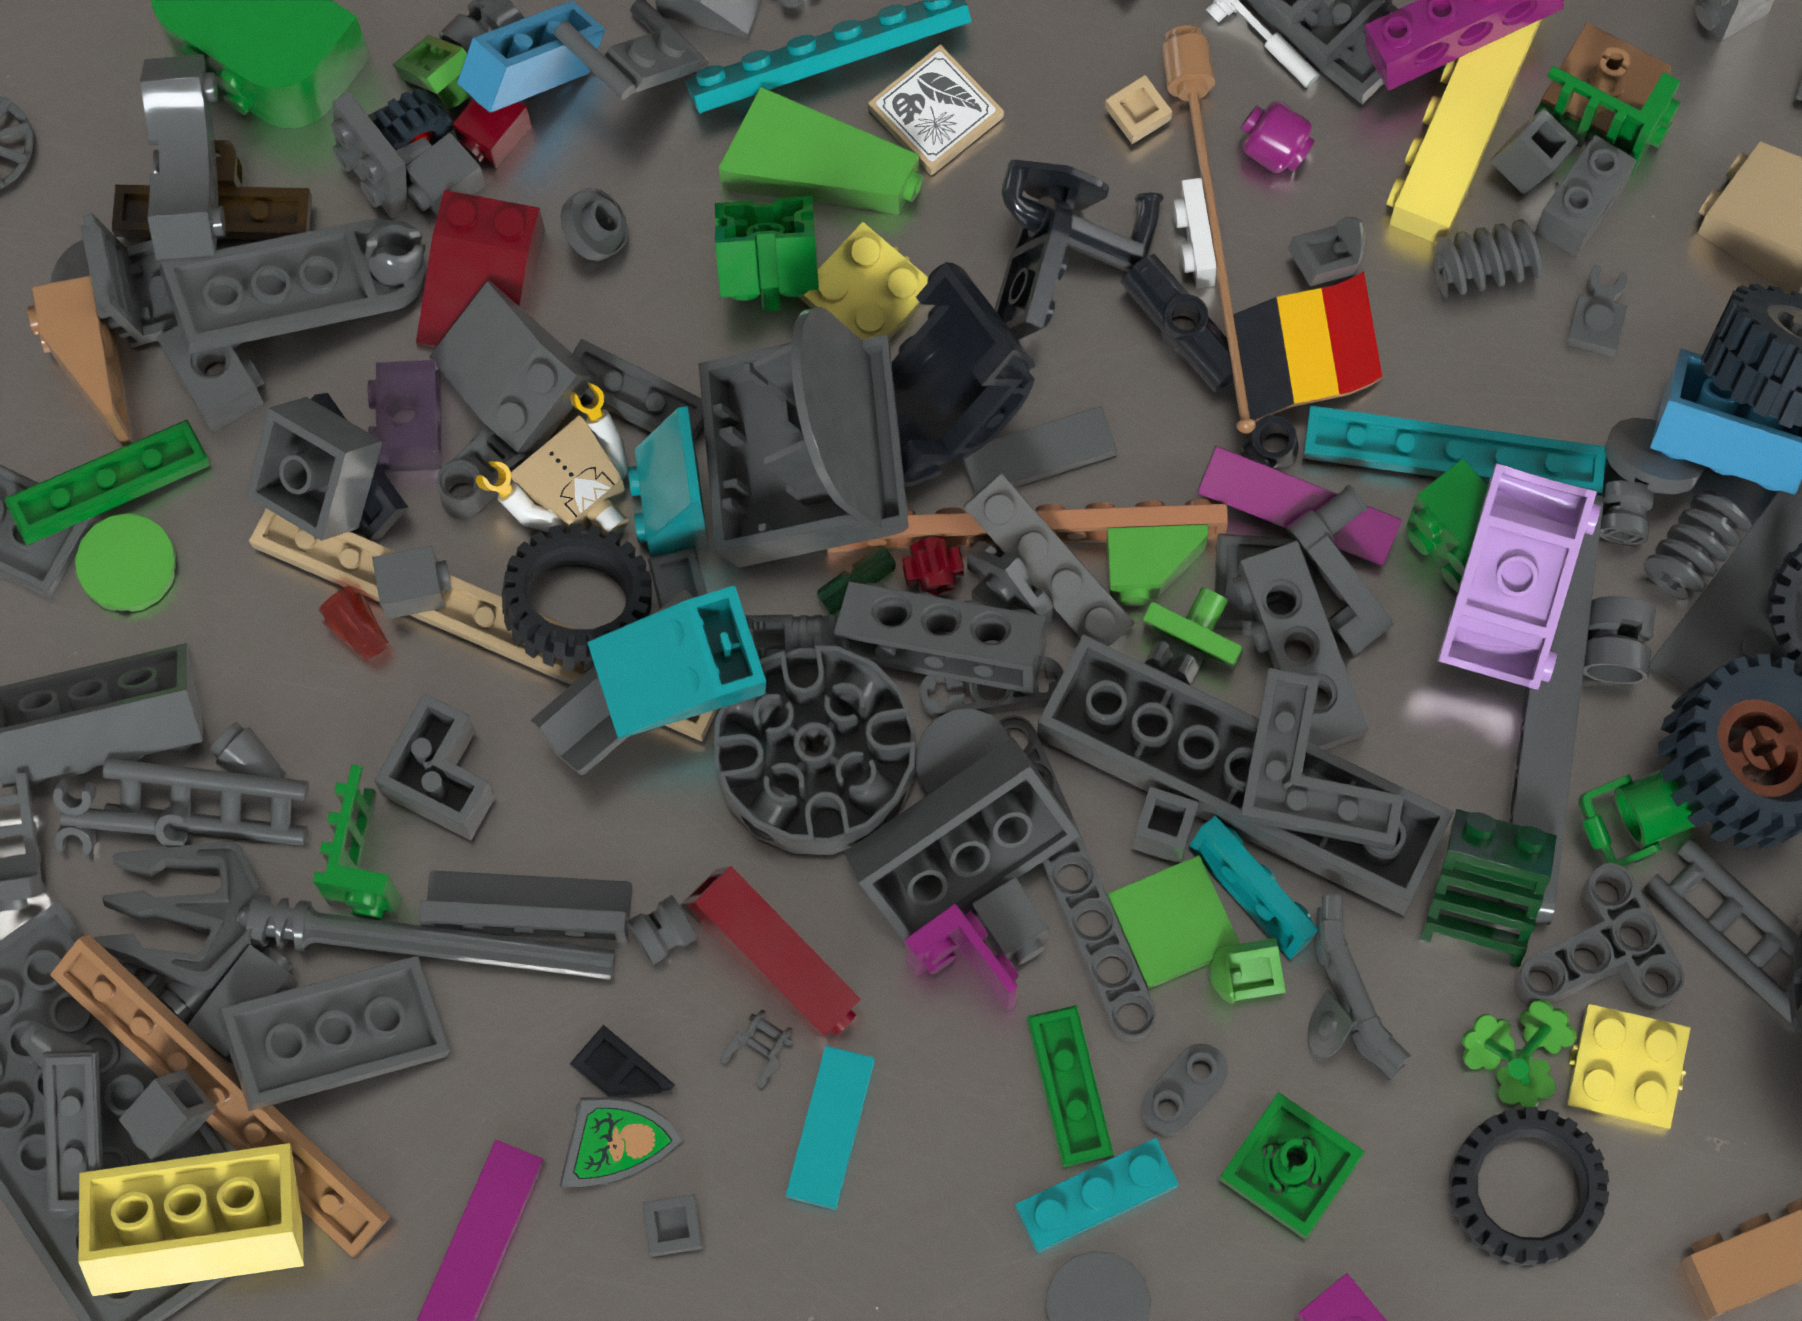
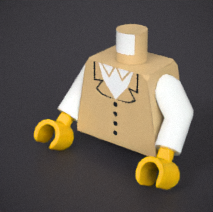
[476,382,629,538]

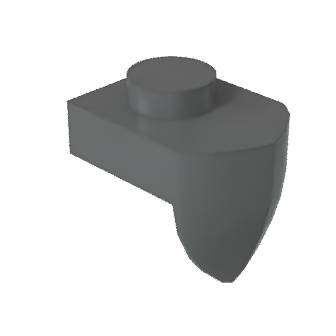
[1288,217,1366,286]

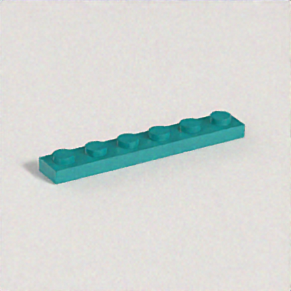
[685,0,972,113]
[1303,406,1606,495]

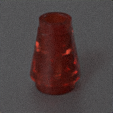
[318,586,390,662]

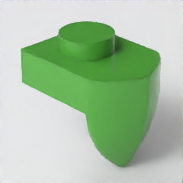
[1209,938,1286,1004]

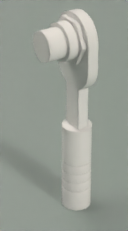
[1205,0,1320,88]

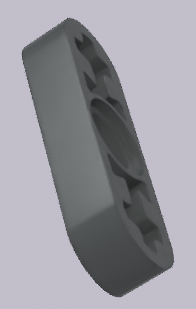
[919,657,1064,719]

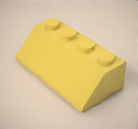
[78,1143,304,1296]

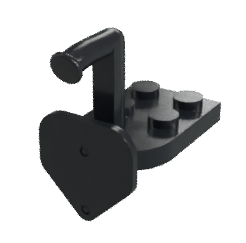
[995,160,1164,340]

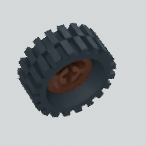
[1658,654,1802,849]

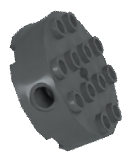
[714,646,916,855]

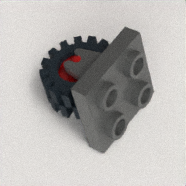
[331,89,453,219]

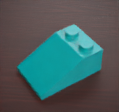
[628,406,710,558]

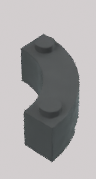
[140,54,226,260]

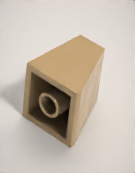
[1698,141,1802,294]

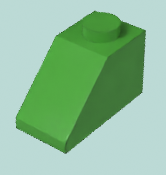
[1106,525,1209,606]

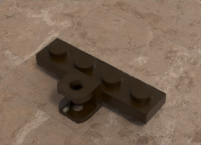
[111,140,312,240]

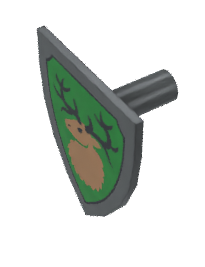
[559,1097,683,1187]

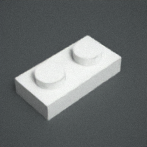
[1173,178,1217,289]

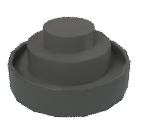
[560,188,628,261]

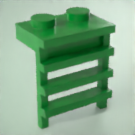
[1534,66,1681,175]
[313,764,402,920]

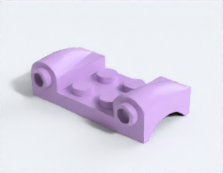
[1437,464,1601,690]

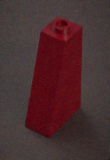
[680,866,861,1036]

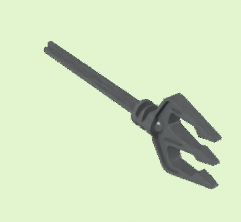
[94,841,615,990]

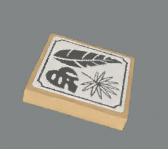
[868,44,1004,176]

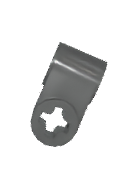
[437,426,529,519]

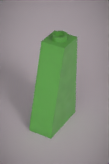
[718,87,924,215]

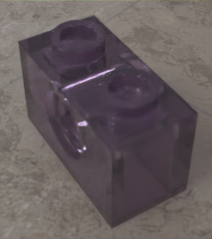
[367,360,443,472]

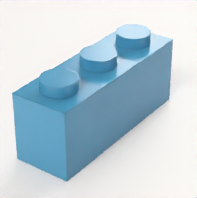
[457,0,606,113]

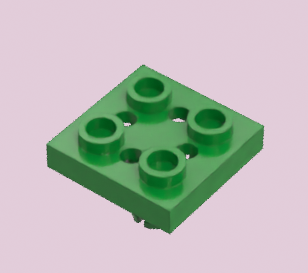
[1219,1092,1366,1240]

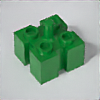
[715,196,819,312]

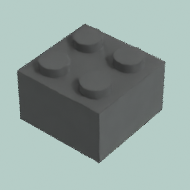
[246,397,383,541]

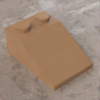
[27,276,133,447]

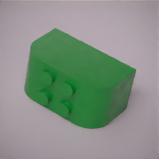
[151,0,371,128]

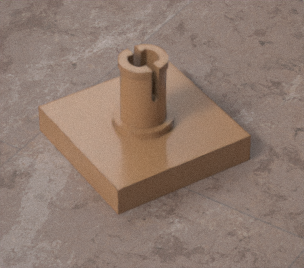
[1541,22,1672,136]

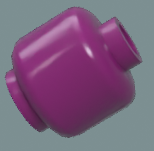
[1240,101,1315,173]

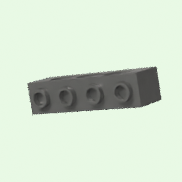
[1233,541,1368,750]
[834,582,1047,694]

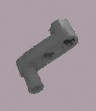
[1286,485,1394,656]

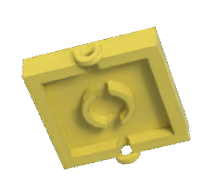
[798,222,928,340]
[1565,1004,1691,1130]

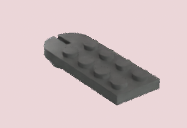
[160,219,426,354]

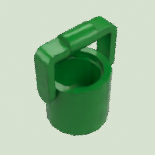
[1578,769,1695,867]

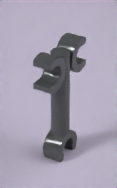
[53,779,188,855]

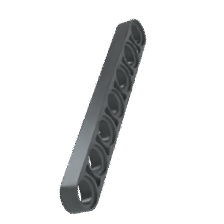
[998,715,1156,1042]

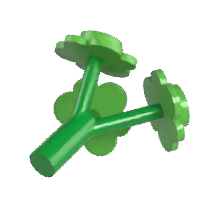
[1462,999,1577,1108]

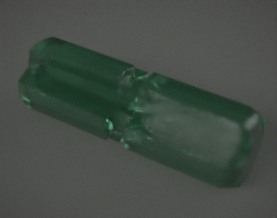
[817,545,896,614]

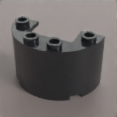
[892,262,1035,487]

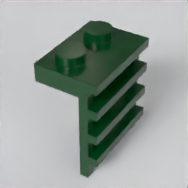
[1420,809,1557,967]

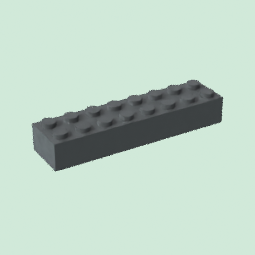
[1037,634,1454,916]

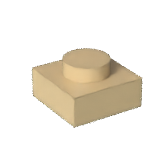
[1105,75,1173,144]

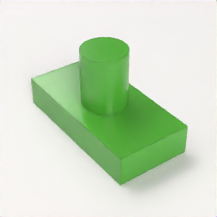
[392,35,470,109]
[1143,587,1243,671]

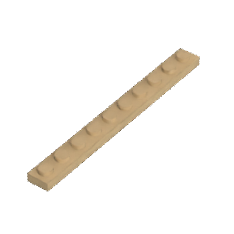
[249,508,718,741]

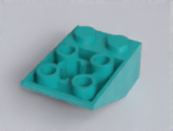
[587,585,766,740]

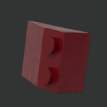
[416,190,545,349]

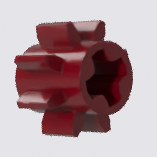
[902,537,965,597]

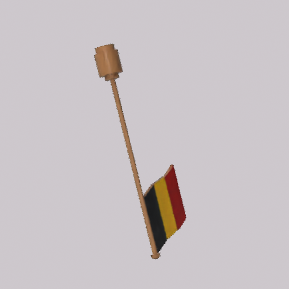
[1161,25,1383,434]

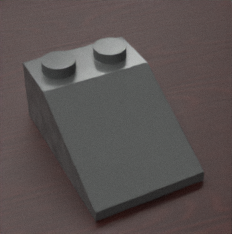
[429,281,598,452]

